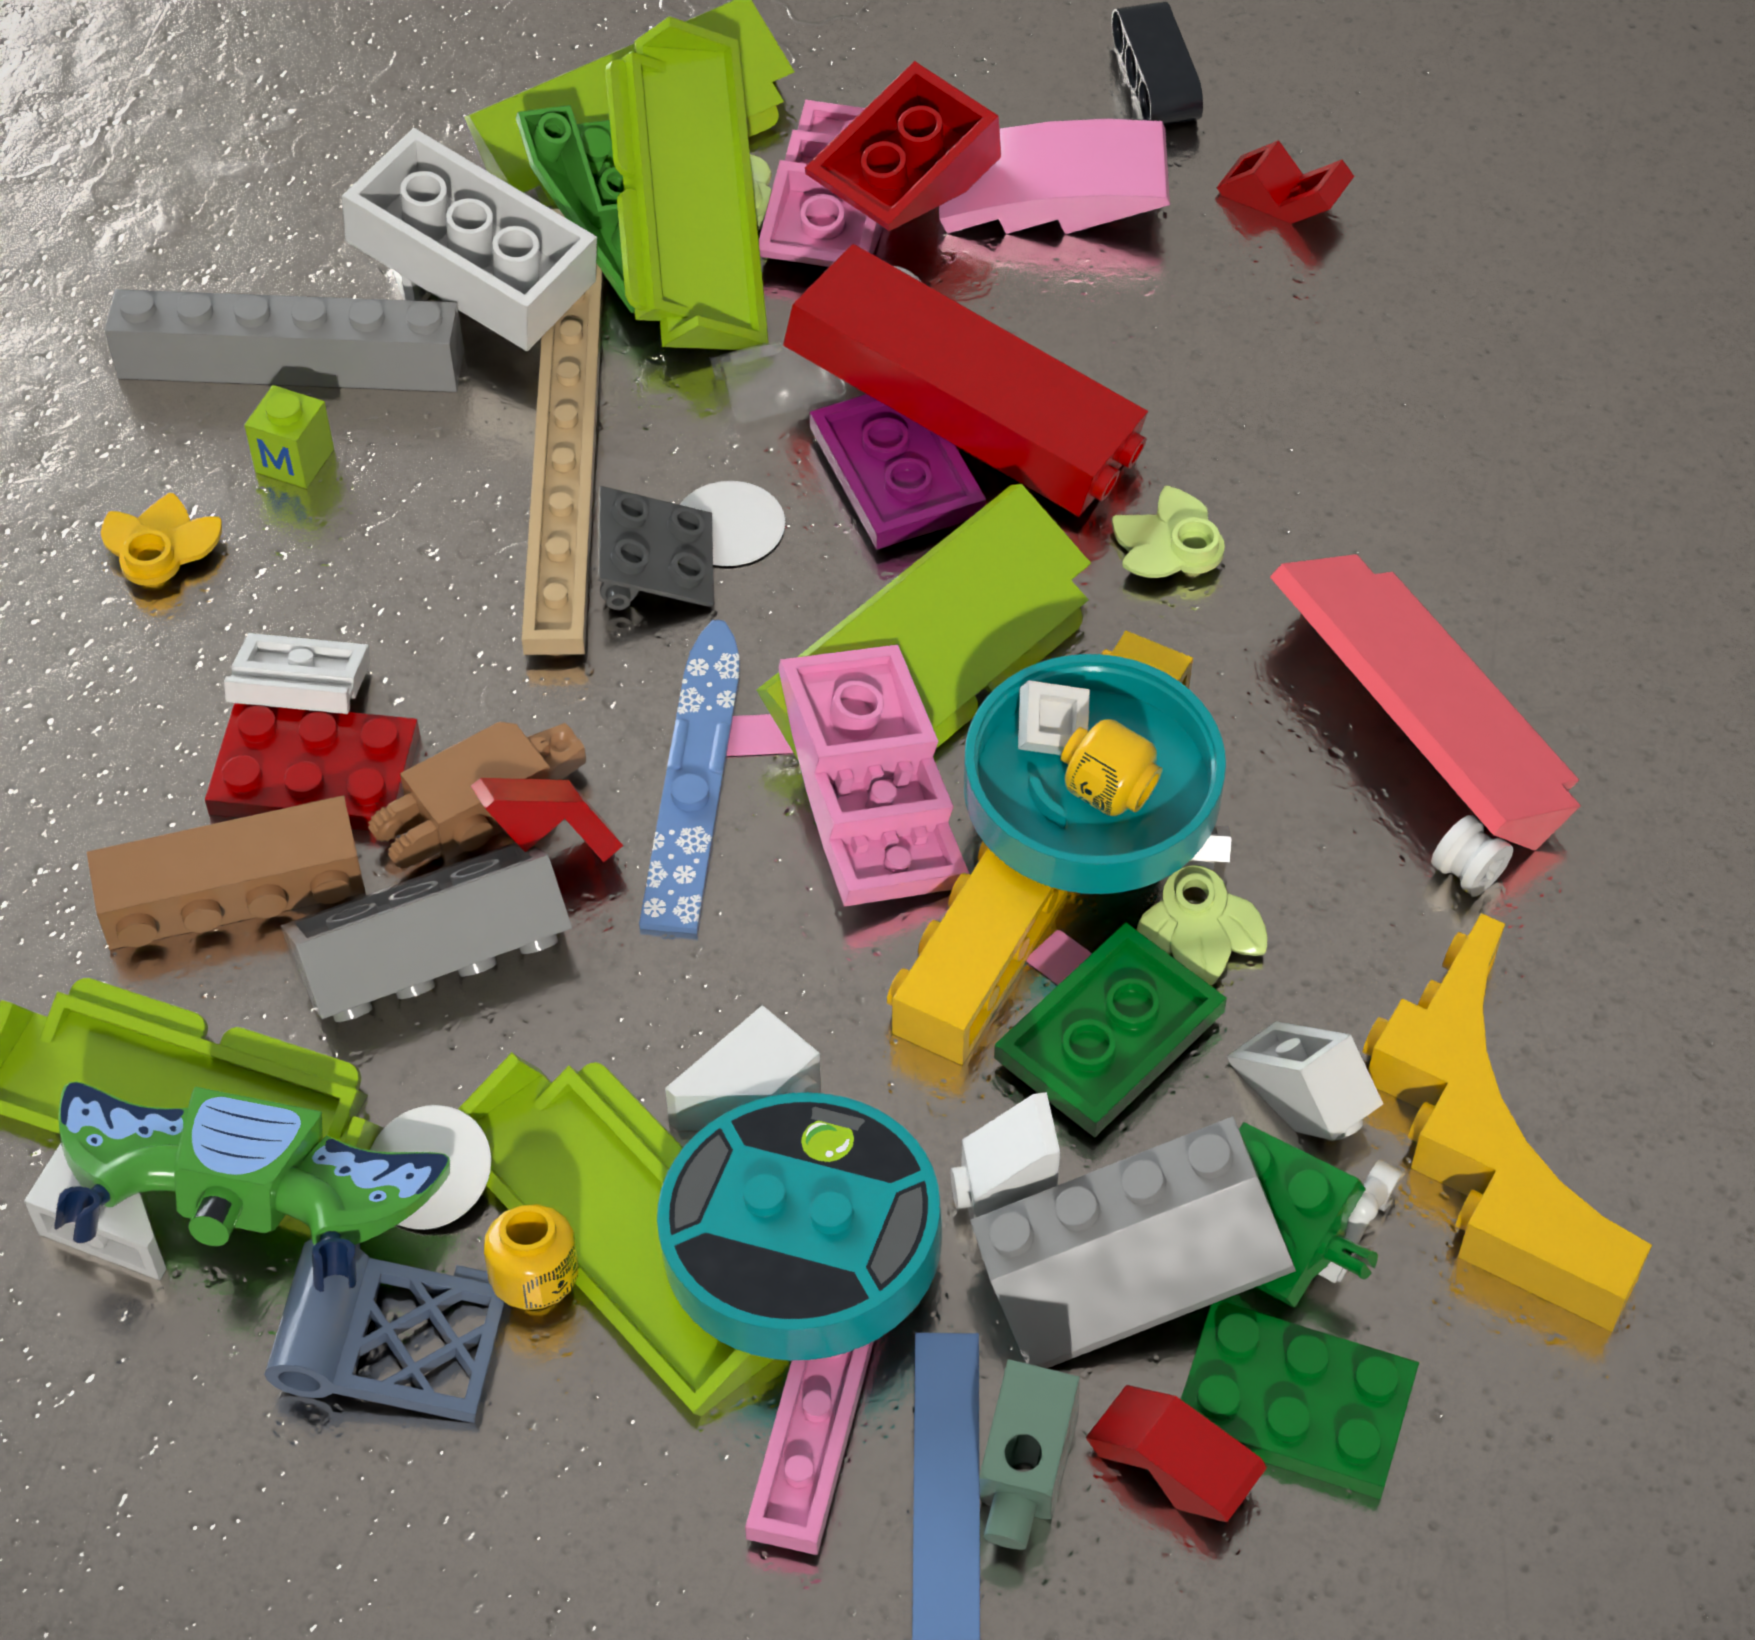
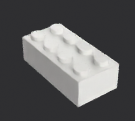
[342,128,597,351]

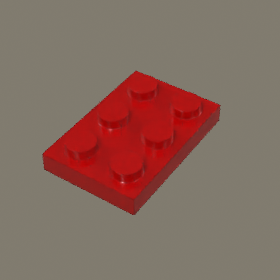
[205,703,420,831]

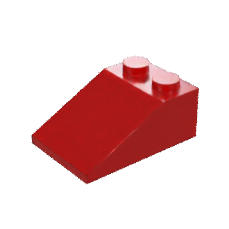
[804,61,1001,231]

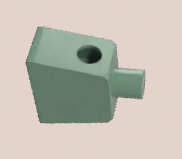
[979,1359,1080,1550]

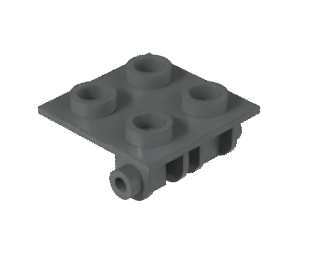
[597,486,714,610]

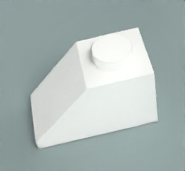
[665,1005,821,1131]
[1227,1021,1383,1141]
[950,1092,1060,1233]
[24,1143,166,1281]

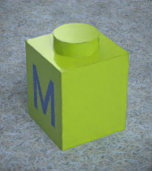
[244,385,334,489]

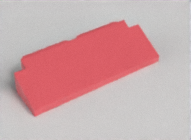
[1270,554,1581,851]

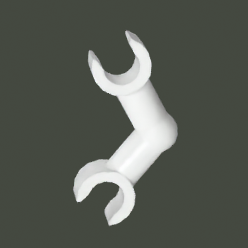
[1318,1159,1405,1283]

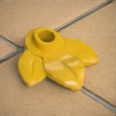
[101,493,222,586]

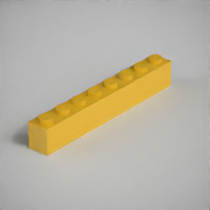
[887,630,1193,1066]

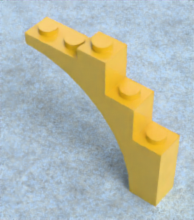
[1362,913,1652,1332]

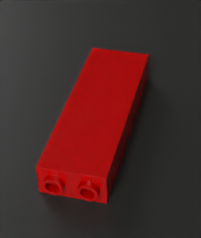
[783,244,1148,517]

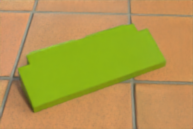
[464,0,795,209]
[606,16,769,351]
[756,484,1092,761]
[0,978,384,1150]
[458,1052,775,1416]

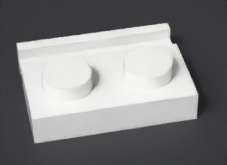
[224,633,370,714]

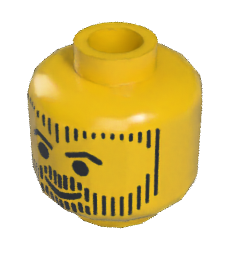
[1060,719,1162,816]
[484,1204,578,1310]

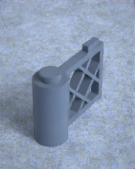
[264,1239,506,1423]

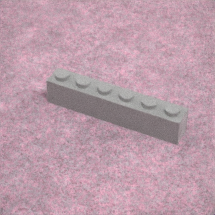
[104,289,464,392]

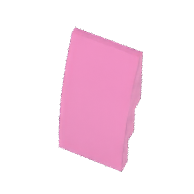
[759,100,883,267]
[939,119,1170,234]
[778,645,969,907]

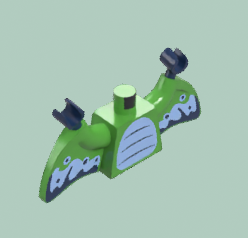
[54,1081,450,1292]

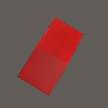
[1216,140,1355,224]
[471,778,623,862]
[1085,1385,1267,1522]

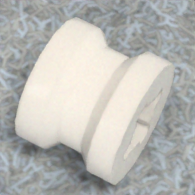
[1431,815,1513,897]

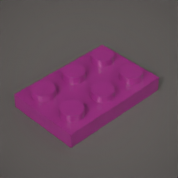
[810,394,986,550]

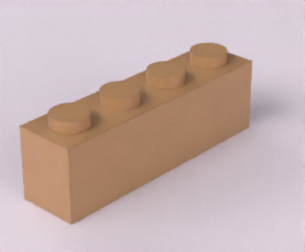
[87,795,366,950]

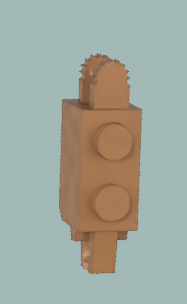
[368,722,586,869]

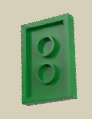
[994,923,1227,1138]
[1181,1301,1419,1500]

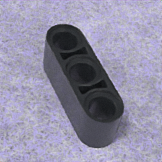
[1112,1,1203,125]

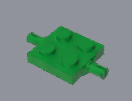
[1239,1122,1378,1308]

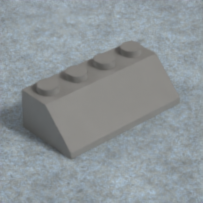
[281,842,572,1022]
[970,1116,1296,1368]

